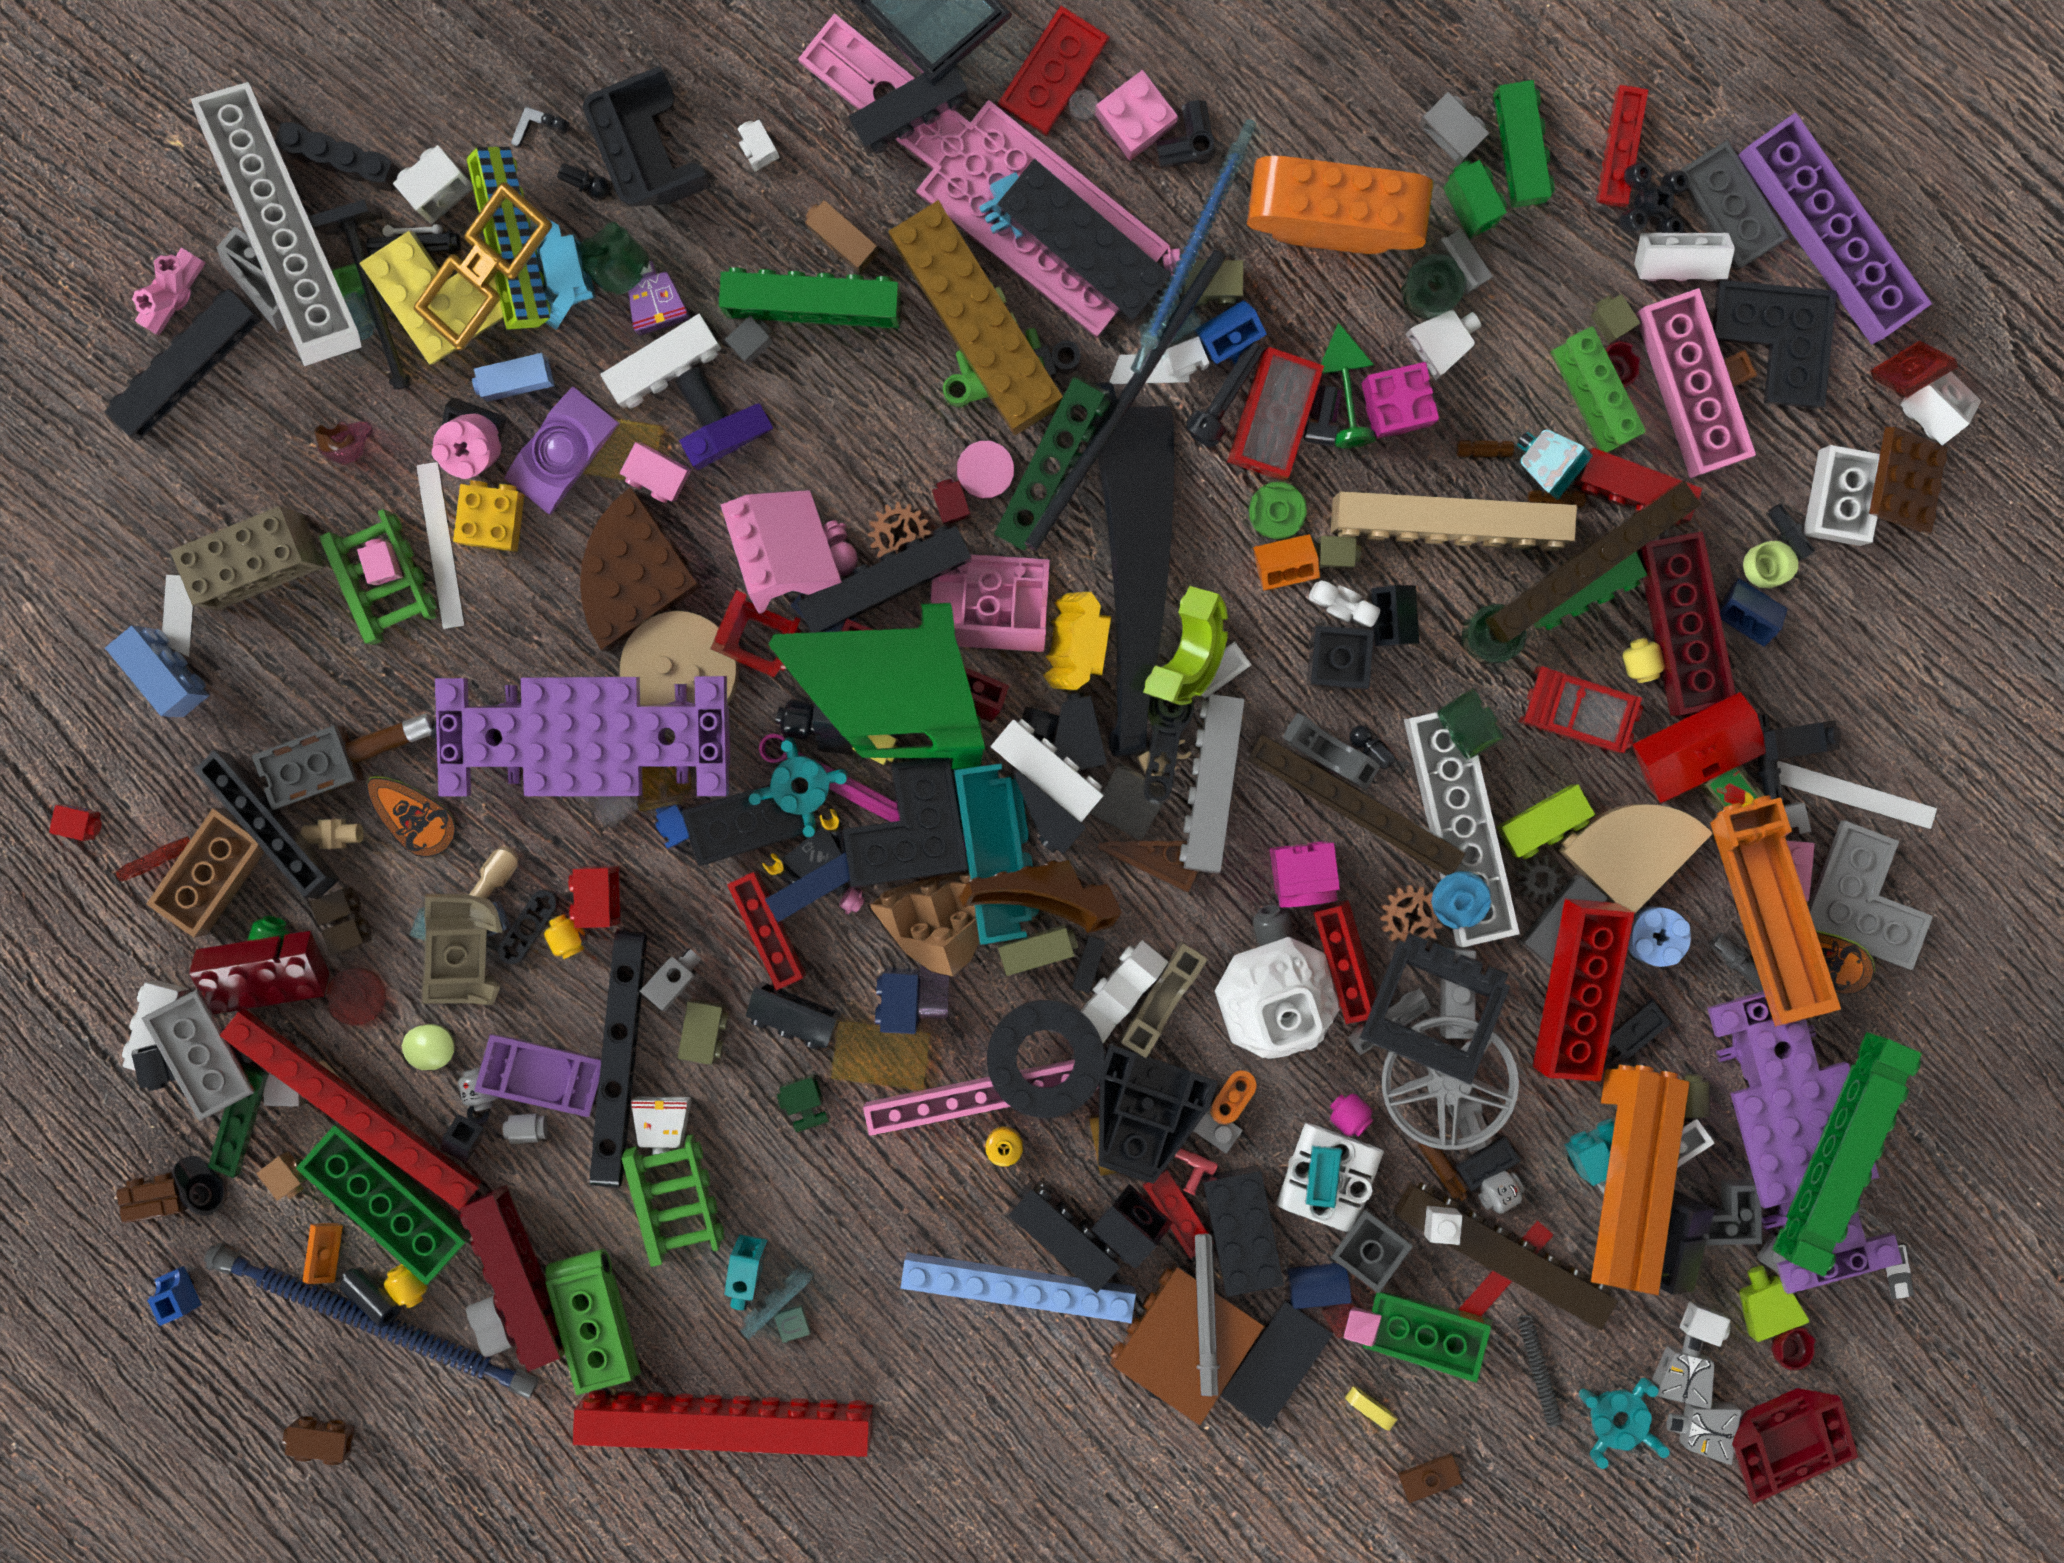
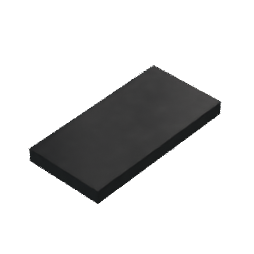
[681,780,805,867]
[1220,1299,1333,1429]

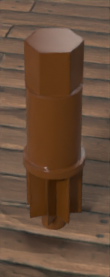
[1418,1143,1469,1201]

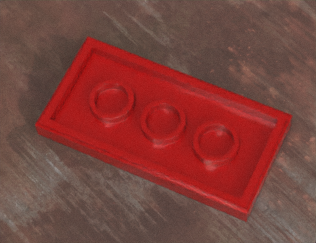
[998,5,1110,137]

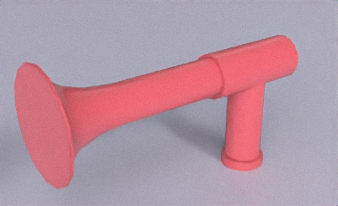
[1174,1148,1218,1196]

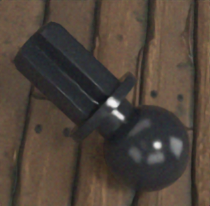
[557,163,611,199]
[1349,725,1395,769]

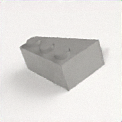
[216,227,285,332]

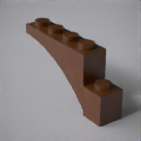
[959,860,1122,933]

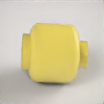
[1623,638,1665,683]

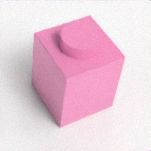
[357,538,403,586]

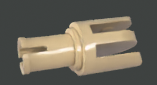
[468,846,519,899]

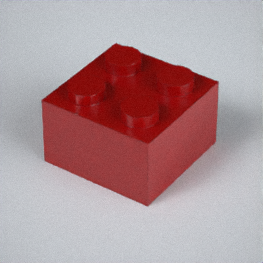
[568,866,621,928]

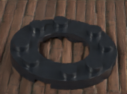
[987,999,1104,1118]

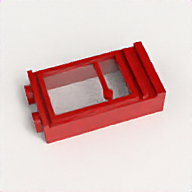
[1518,666,1643,754]

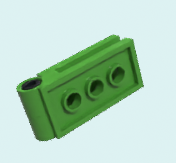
[546,1249,641,1395]

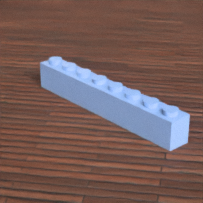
[900,1252,1136,1323]

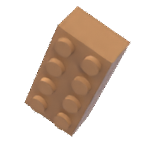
[146,808,264,938]

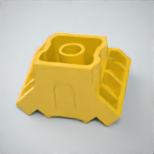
[1043,592,1111,690]

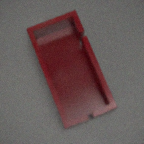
[189,931,329,1015]

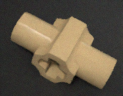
[301,819,364,849]

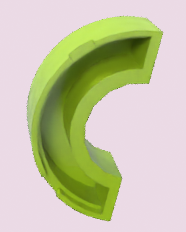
[1143,586,1228,705]

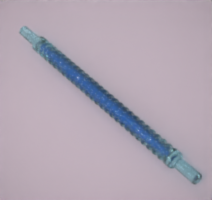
[1130,119,1256,374]

